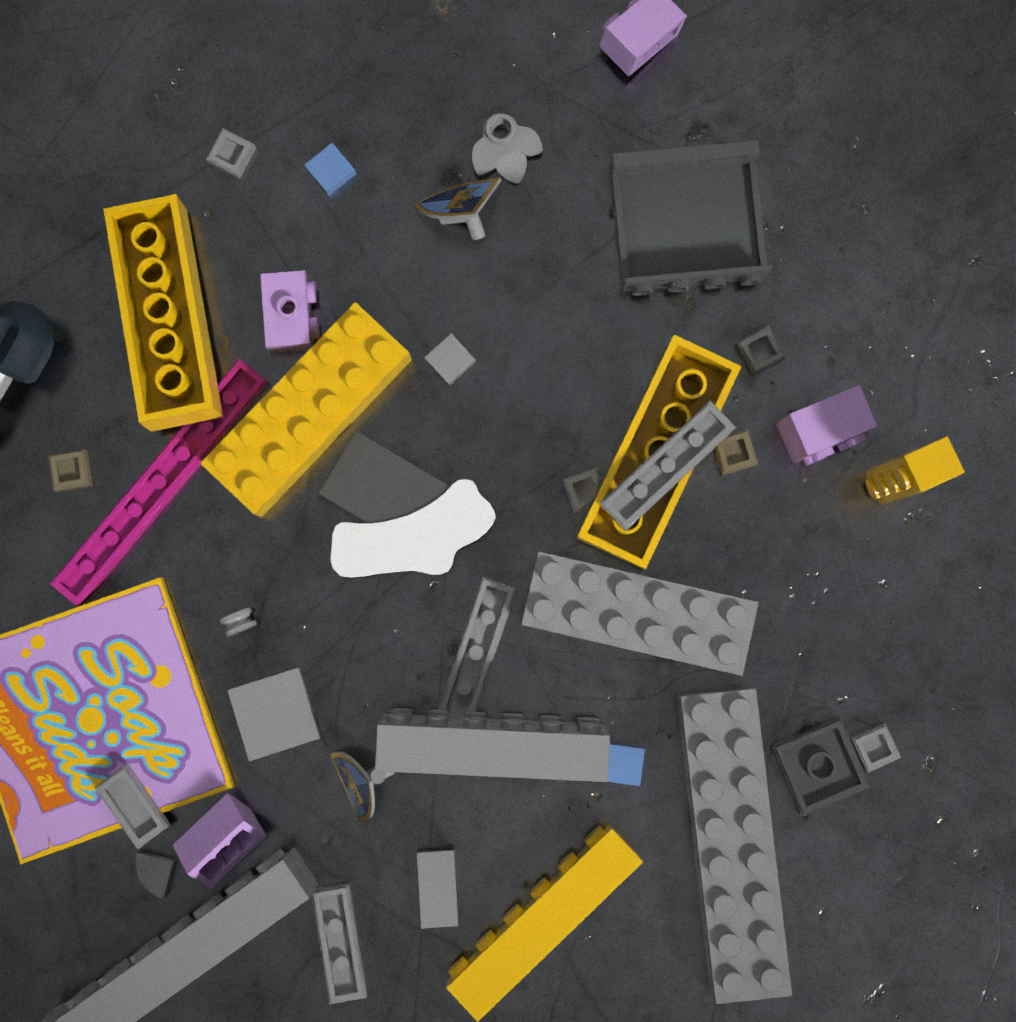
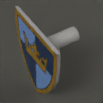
[414,177,502,240]
[330,751,394,822]

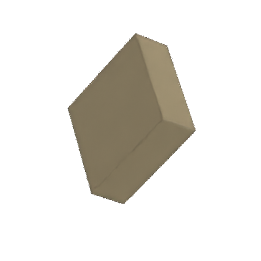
[713,429,758,476]
[48,449,93,492]

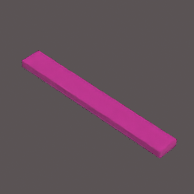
[50,358,269,607]

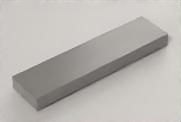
[599,401,736,531]
[438,577,517,718]

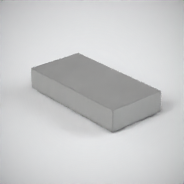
[95,764,171,849]
[417,848,459,929]

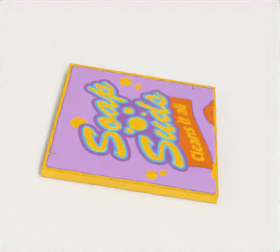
[0,577,235,864]

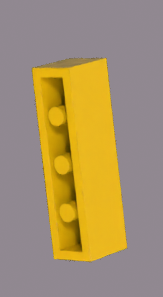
[865,436,965,505]

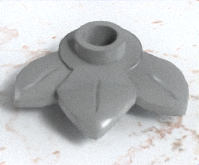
[472,113,543,184]

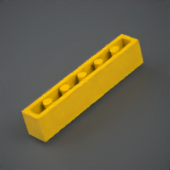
[446,823,643,1022]

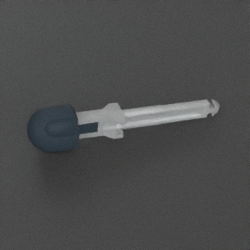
[0,301,54,401]

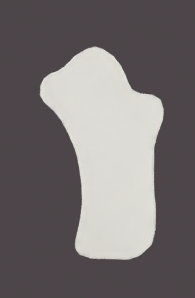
[331,479,496,578]

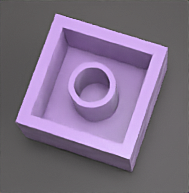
[776,385,878,466]

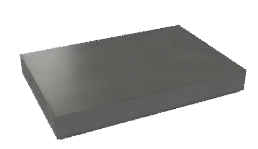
[319,431,451,523]

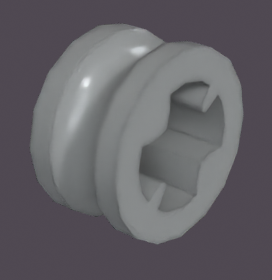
[219,607,257,637]

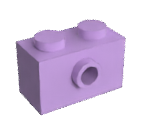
[599,0,687,77]
[260,270,320,353]
[173,793,266,889]

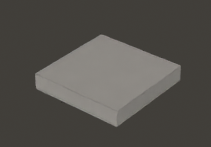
[227,667,322,761]

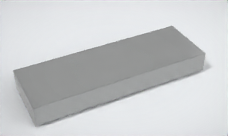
[312,883,368,1004]

